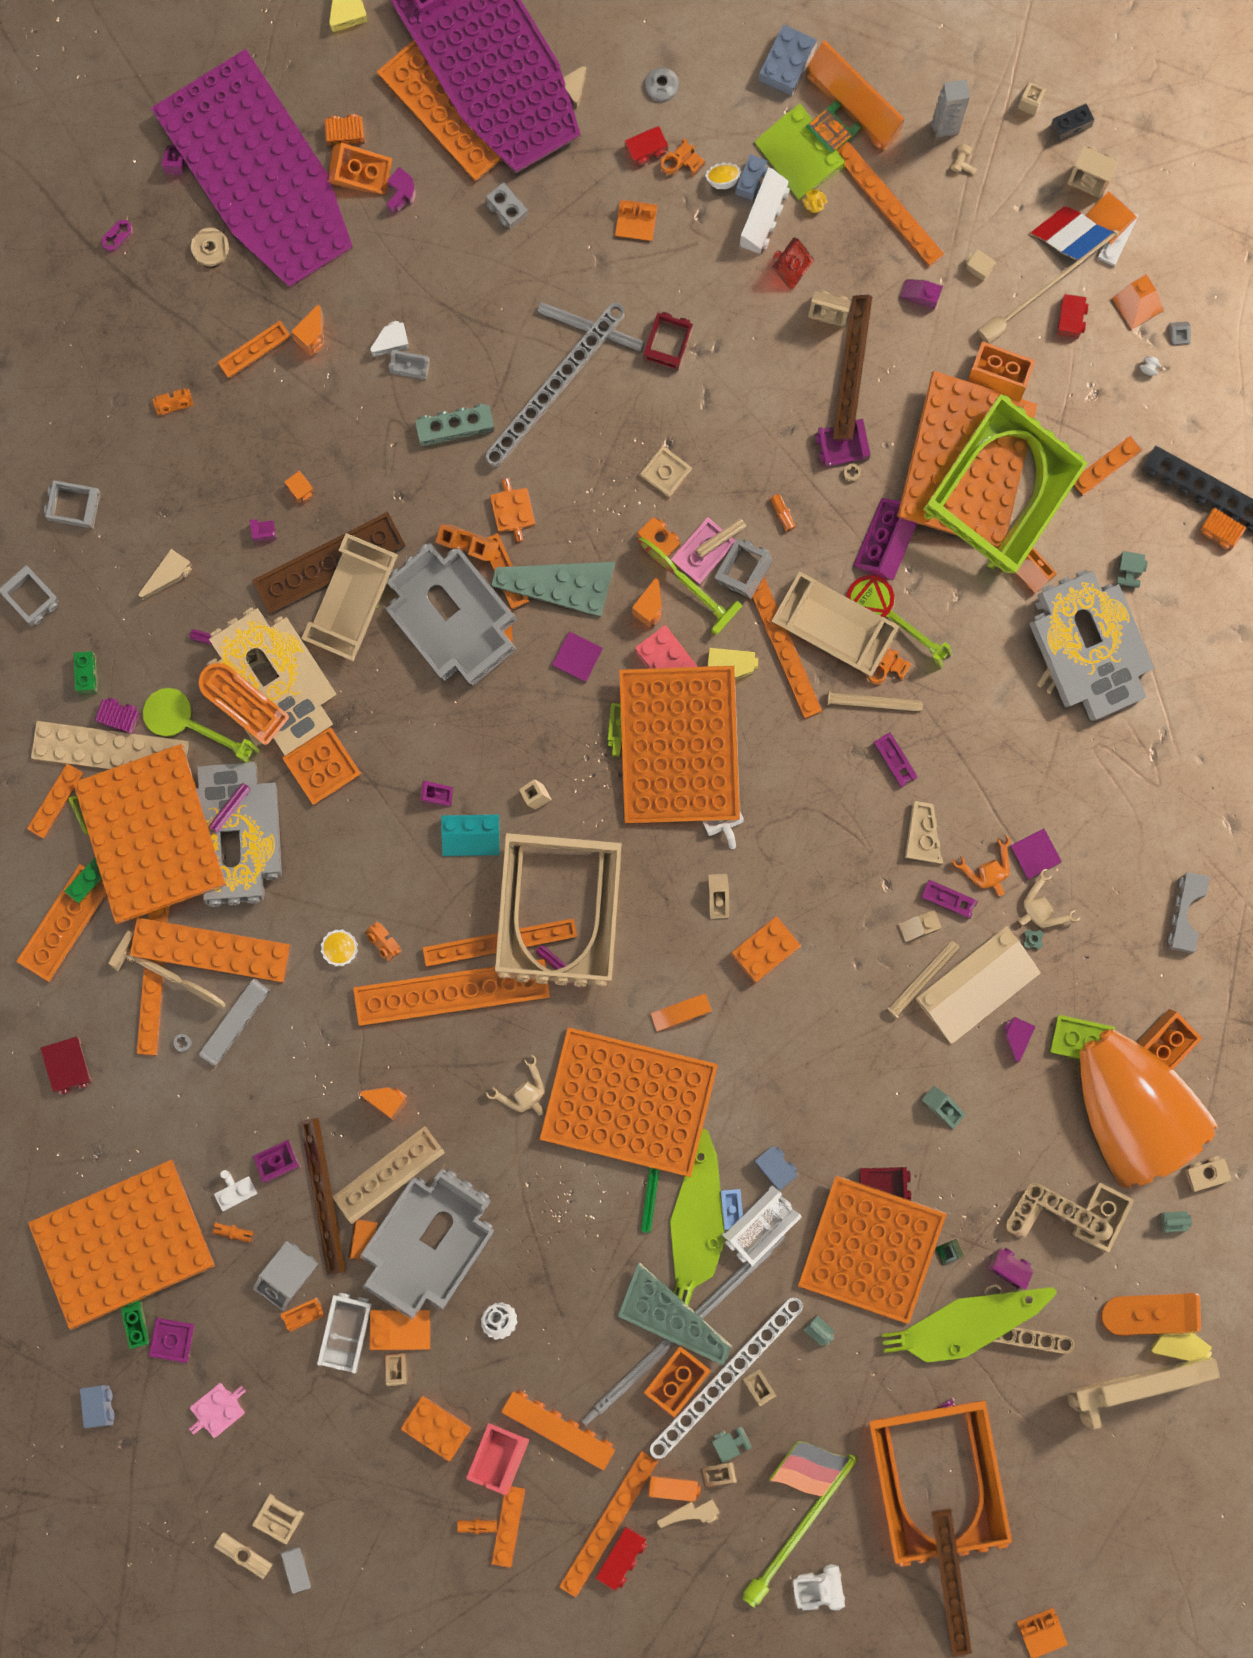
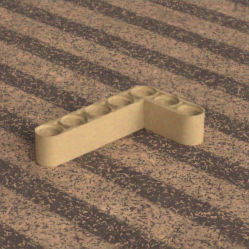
[1006,1183,1113,1240]
[983,1284,1075,1354]

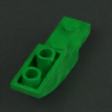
[121,1299,149,1350]

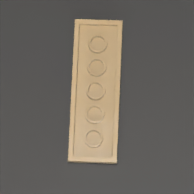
[332,1126,445,1224]

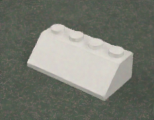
[740,167,790,254]

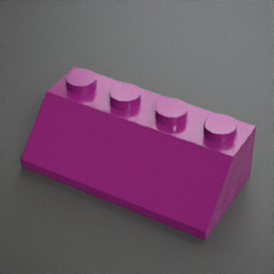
[853,498,917,580]

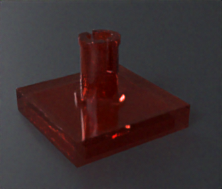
[772,237,814,289]

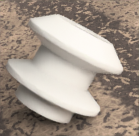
[1140,356,1161,376]

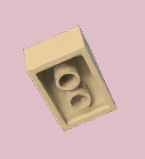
[808,290,851,327]

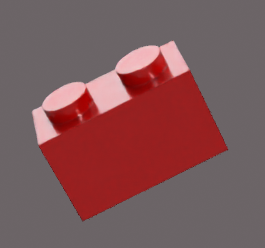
[625,126,668,166]
[1057,294,1089,338]

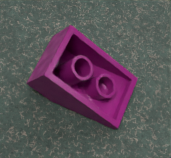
[987,1247,1034,1290]

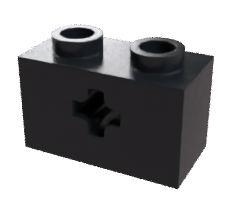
[1050,103,1095,142]

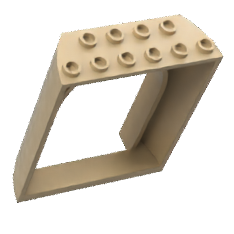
[495,833,622,987]

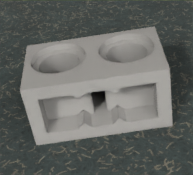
[486,182,528,229]

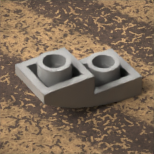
[281,1547,311,1594]

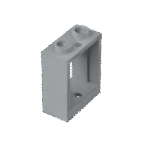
[44,480,101,529]
[714,539,773,599]
[0,565,60,627]

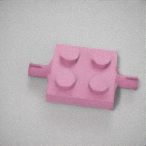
[189,1382,246,1438]

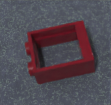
[643,312,693,370]

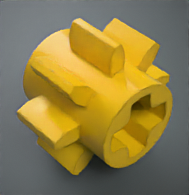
[803,189,827,213]

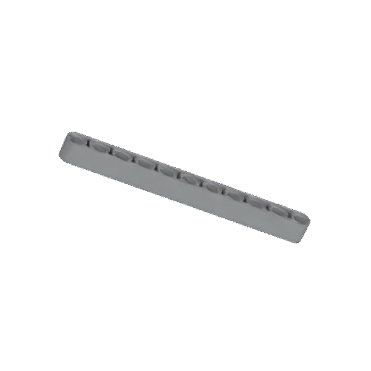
[486,303,624,467]

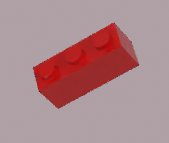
[596,1526,647,1591]

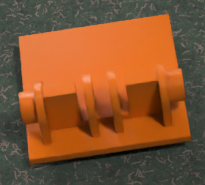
[615,199,657,241]
[1017,1607,1068,1658]

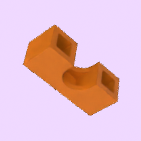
[435,524,499,561]

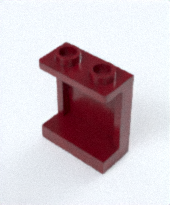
[40,1036,93,1095]
[859,1167,911,1201]

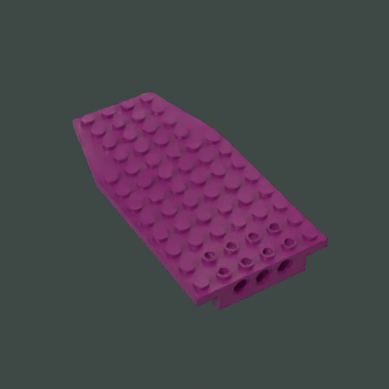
[390,0,581,173]
[151,49,353,288]

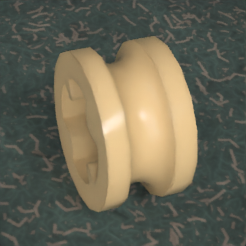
[844,464,861,482]

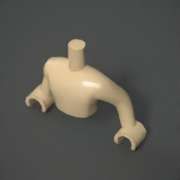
[1018,869,1081,928]
[485,1054,545,1116]

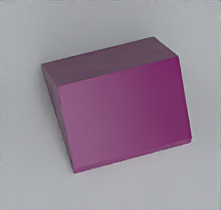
[253,1140,301,1183]

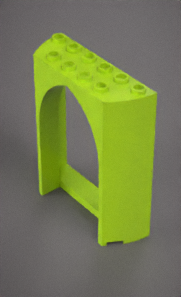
[923,394,1088,573]

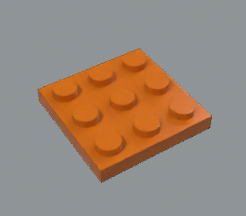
[282,727,362,806]

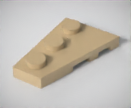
[905,801,943,864]

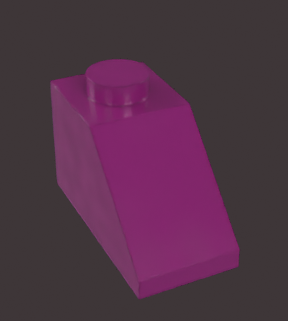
[900,279,943,309]
[1004,1017,1036,1062]

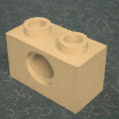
[1185,1156,1232,1192]

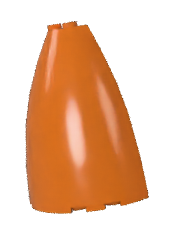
[1080,1029,1217,1187]

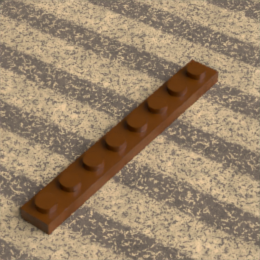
[833,294,872,441]
[300,1118,345,1275]
[931,1508,972,1657]

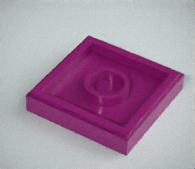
[552,631,603,682]
[1010,828,1062,880]
[149,1317,195,1363]

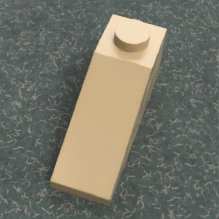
[138,549,192,601]

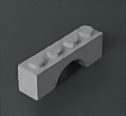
[1168,872,1210,953]

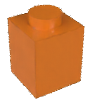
[284,471,314,504]

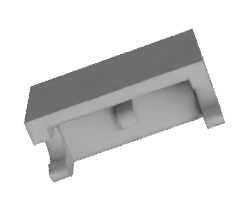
[389,350,430,380]

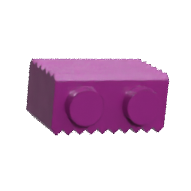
[95,697,140,734]

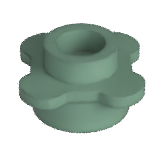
[1024,929,1044,949]

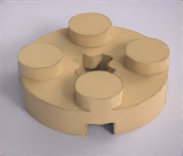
[191,228,229,266]

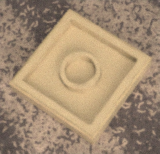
[639,445,693,498]

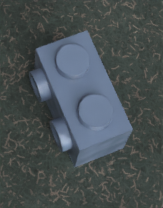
[735,154,768,201]
[754,1146,798,1191]
[80,1386,115,1428]

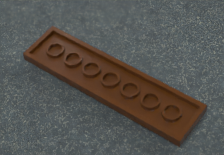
[252,512,405,614]

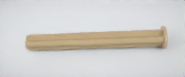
[827,690,923,711]
[886,941,960,1019]

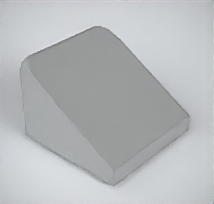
[1170,321,1191,345]

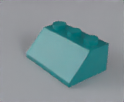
[441,814,500,856]

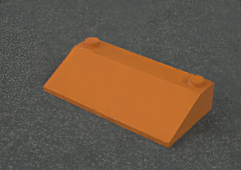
[805,40,905,151]

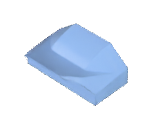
[721,1189,743,1230]

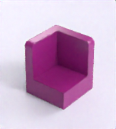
[250,519,276,542]

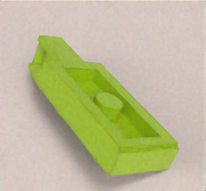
[608,703,622,757]

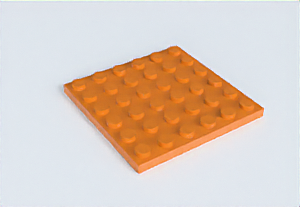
[798,1175,947,1324]

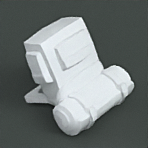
[793,1564,845,1610]

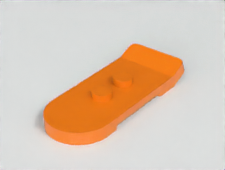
[199,663,289,745]
[1102,1292,1201,1336]

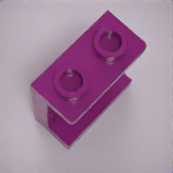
[815,419,871,468]

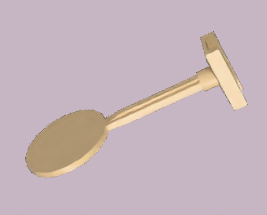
[108,930,226,1009]

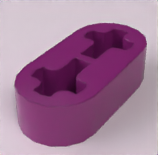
[102,220,133,252]

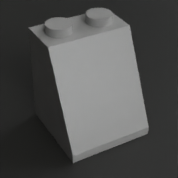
[253,1241,318,1312]

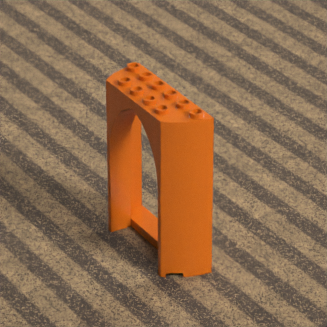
[870,1401,1012,1567]

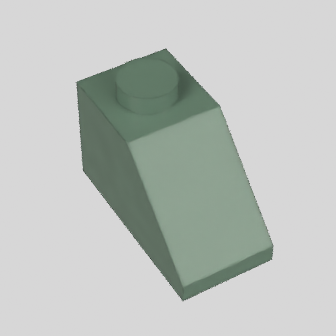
[922,1086,966,1129]

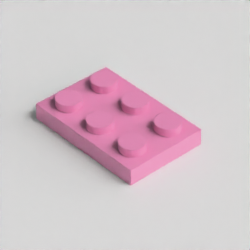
[671,517,735,585]

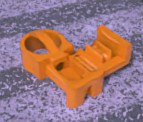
[661,139,705,176]
[868,647,911,684]

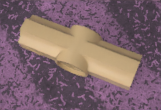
[214,1532,273,1579]

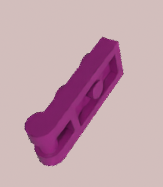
[874,732,918,788]
[921,880,978,919]

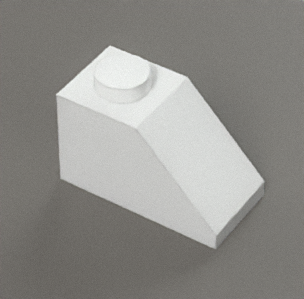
[371,321,409,357]

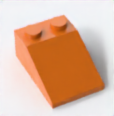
[328,143,393,195]
[370,1310,430,1350]

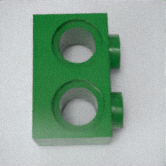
[73,651,97,694]

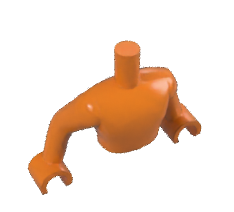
[952,835,1010,896]

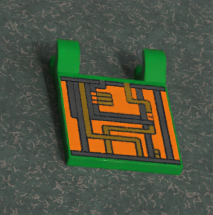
[806,100,862,153]

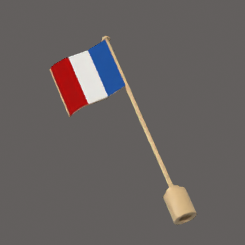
[978,206,1119,344]

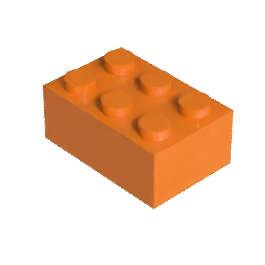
[968,341,1036,402]
[731,916,801,984]
[644,1346,711,1417]
[401,1395,472,1462]

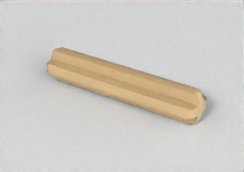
[696,518,746,557]

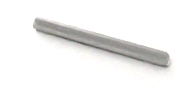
[538,302,644,351]

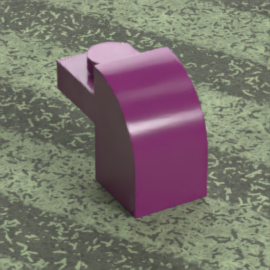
[387,167,416,214]

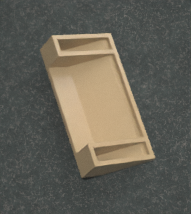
[301,533,398,661]
[772,571,901,677]
[915,926,1041,1044]

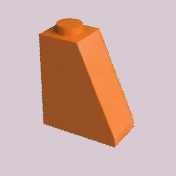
[648,1475,701,1501]

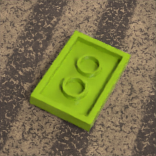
[1050,1015,1115,1059]

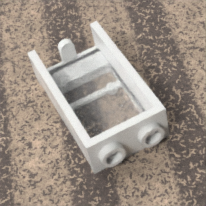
[722,1186,802,1266]
[317,1292,373,1373]

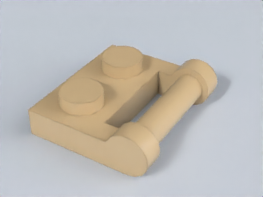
[252,1494,304,1545]

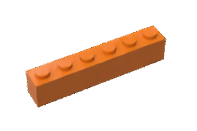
[502,1390,615,1471]

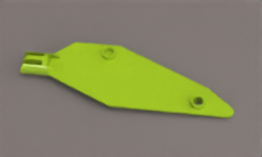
[670,1129,725,1306]
[881,1287,1057,1363]

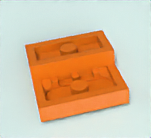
[1085,191,1137,244]

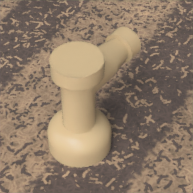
[951,143,977,175]

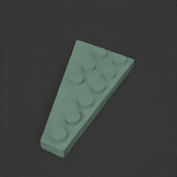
[491,562,615,617]
[618,1263,732,1365]

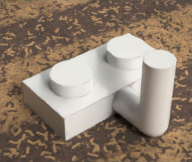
[702,812,744,849]
[214,1170,258,1212]

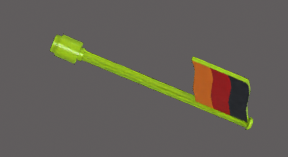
[742,1441,858,1607]

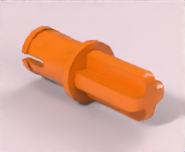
[770,494,796,532]

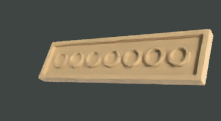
[31,721,189,770]

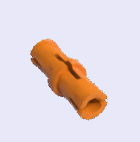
[212,1222,254,1243]
[457,1518,498,1534]

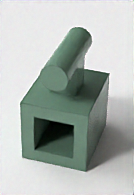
[1117,551,1148,588]
[1161,1211,1192,1232]
[804,1316,835,1346]
[712,1426,752,1463]

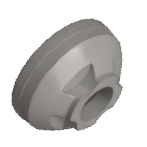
[645,67,679,102]

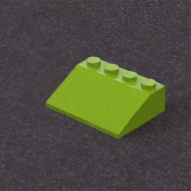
[754,104,845,201]

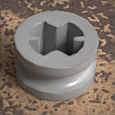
[173,1034,192,1052]

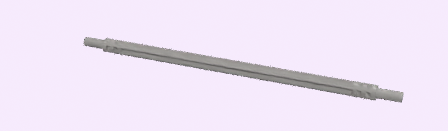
[581,1236,785,1426]

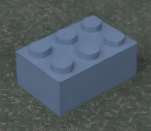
[759,24,817,96]

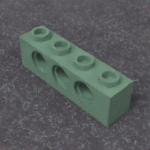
[415,404,494,446]

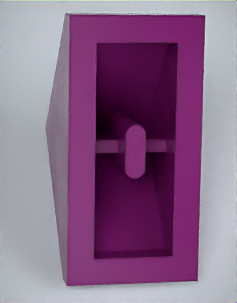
[162,145,185,175]
[420,781,453,806]

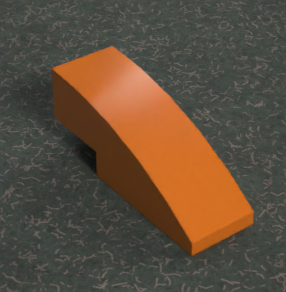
[651,993,712,1032]

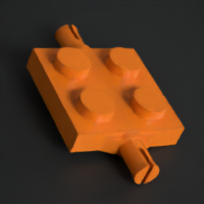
[490,478,535,542]

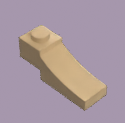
[657,1498,720,1528]

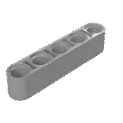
[199,978,270,1067]

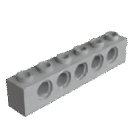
[931,79,970,138]

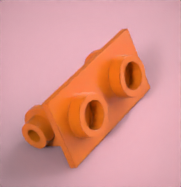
[153,388,194,415]
[365,922,401,962]

